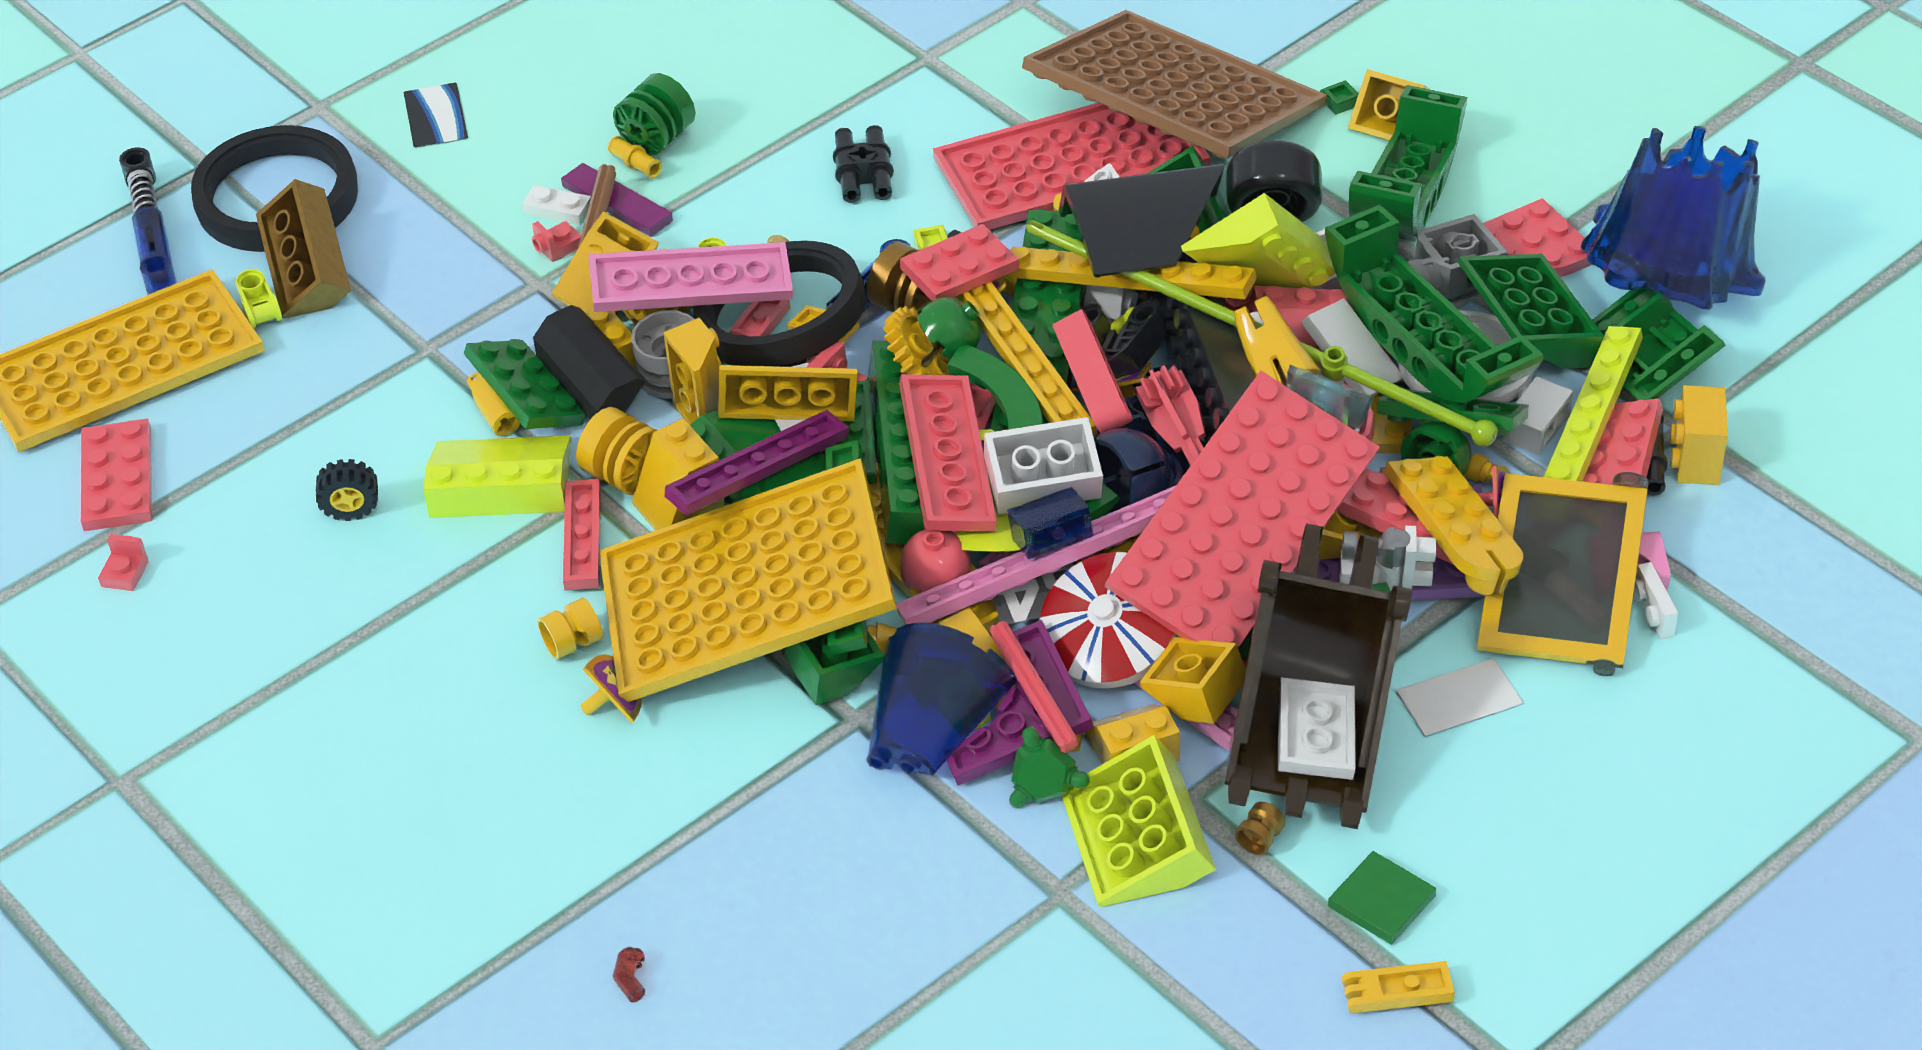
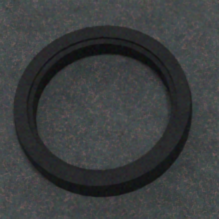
[191,125,358,252]
[693,240,865,367]

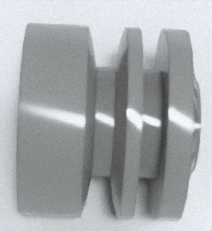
[631,310,695,399]

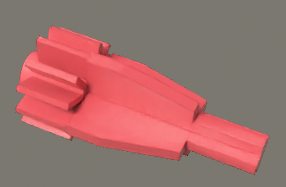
[1136,365,1206,466]

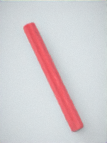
[990,621,1078,753]

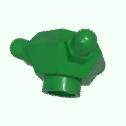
[1009,727,1090,808]

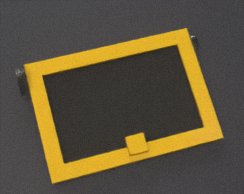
[1477,472,1648,676]

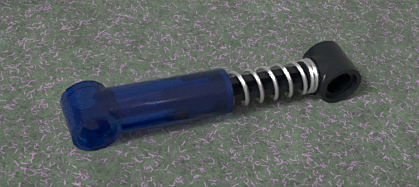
[119,147,177,295]

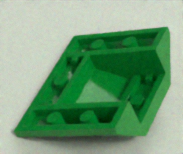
[1592,277,1726,400]

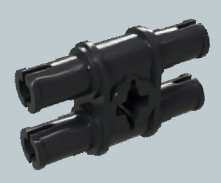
[832,125,894,203]

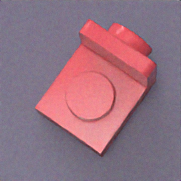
[531,221,581,262]
[98,534,149,591]

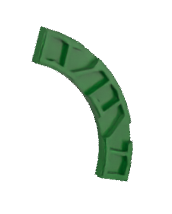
[947,345,1043,430]

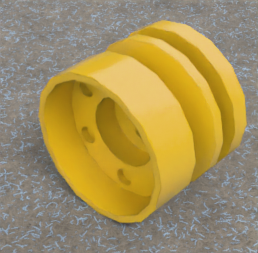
[576,407,657,495]

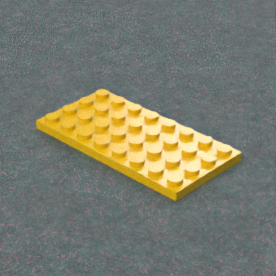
[0,269,265,453]

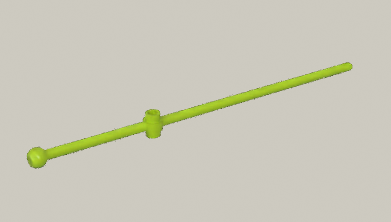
[1026,220,1498,447]

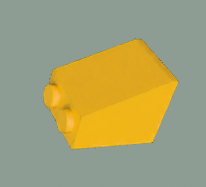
[632,418,725,530]

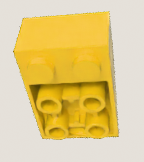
[551,211,659,315]

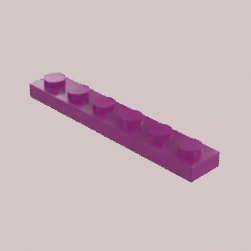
[664,410,849,516]

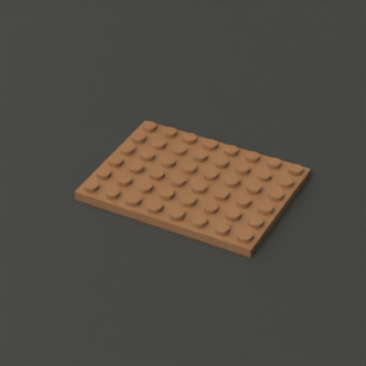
[1022,10,1327,159]

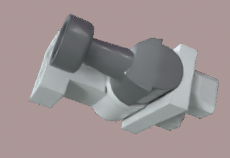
[1339,525,1436,591]

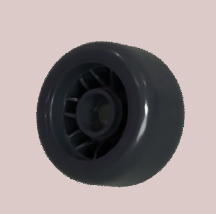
[1226,140,1323,223]

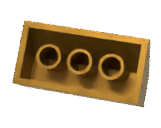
[256,179,351,318]

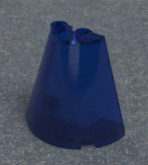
[866,622,1017,776]

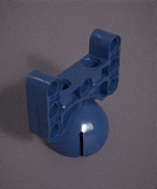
[1093,395,1206,515]

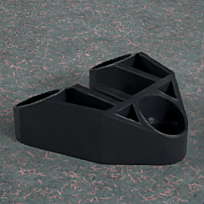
[1082,300,1167,379]

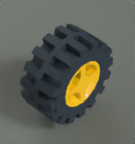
[316,459,378,521]

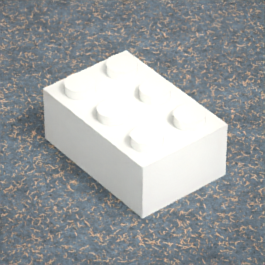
[984,417,1103,515]

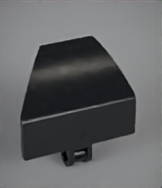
[1059,164,1225,278]

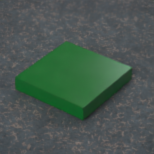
[1328,851,1436,945]

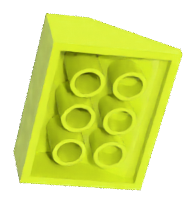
[1181,193,1336,296]
[423,435,572,518]
[1062,735,1216,907]

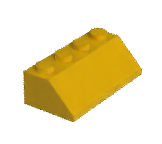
[718,365,857,422]

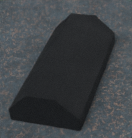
[533,305,646,419]

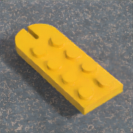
[1384,456,1523,596]

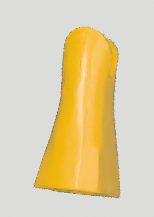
[1234,296,1319,386]

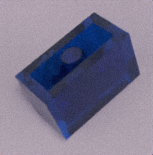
[1007,487,1094,559]

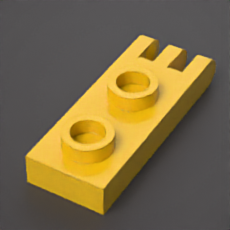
[1341,961,1455,1013]

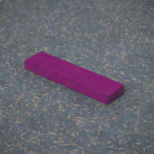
[561,162,673,237]

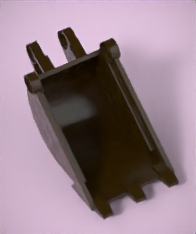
[1225,523,1412,830]

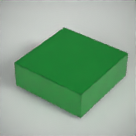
[1320,80,1359,115]

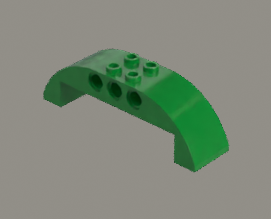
[1349,85,1468,236]
[1325,204,1544,403]

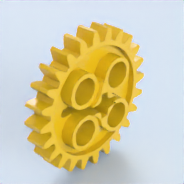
[883,306,970,383]

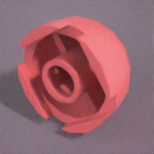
[900,530,971,593]

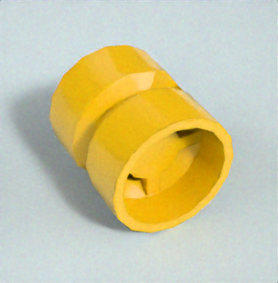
[537,597,603,660]

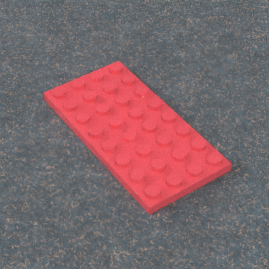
[933,102,1211,230]
[1104,370,1380,649]

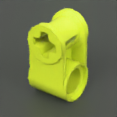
[236,269,282,329]

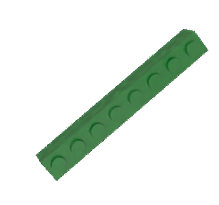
[868,340,924,545]

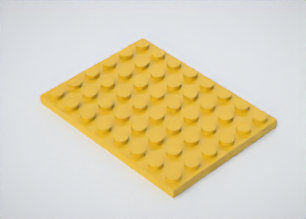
[599,458,897,702]

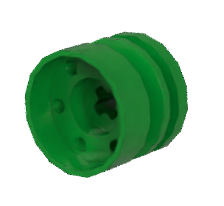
[613,73,696,156]

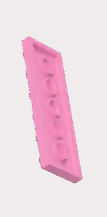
[588,242,793,312]

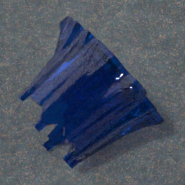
[1580,126,1766,310]

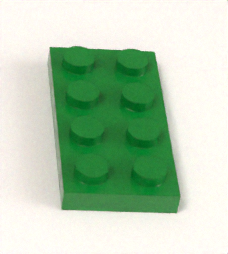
[463,339,586,429]
[1377,389,1529,435]

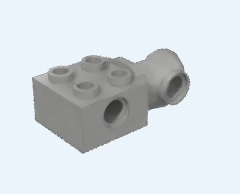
[1407,214,1508,299]

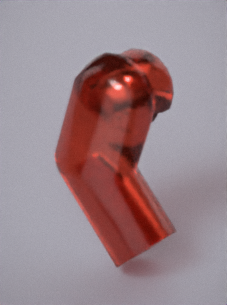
[612,946,646,1002]

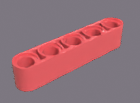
[1052,309,1133,433]

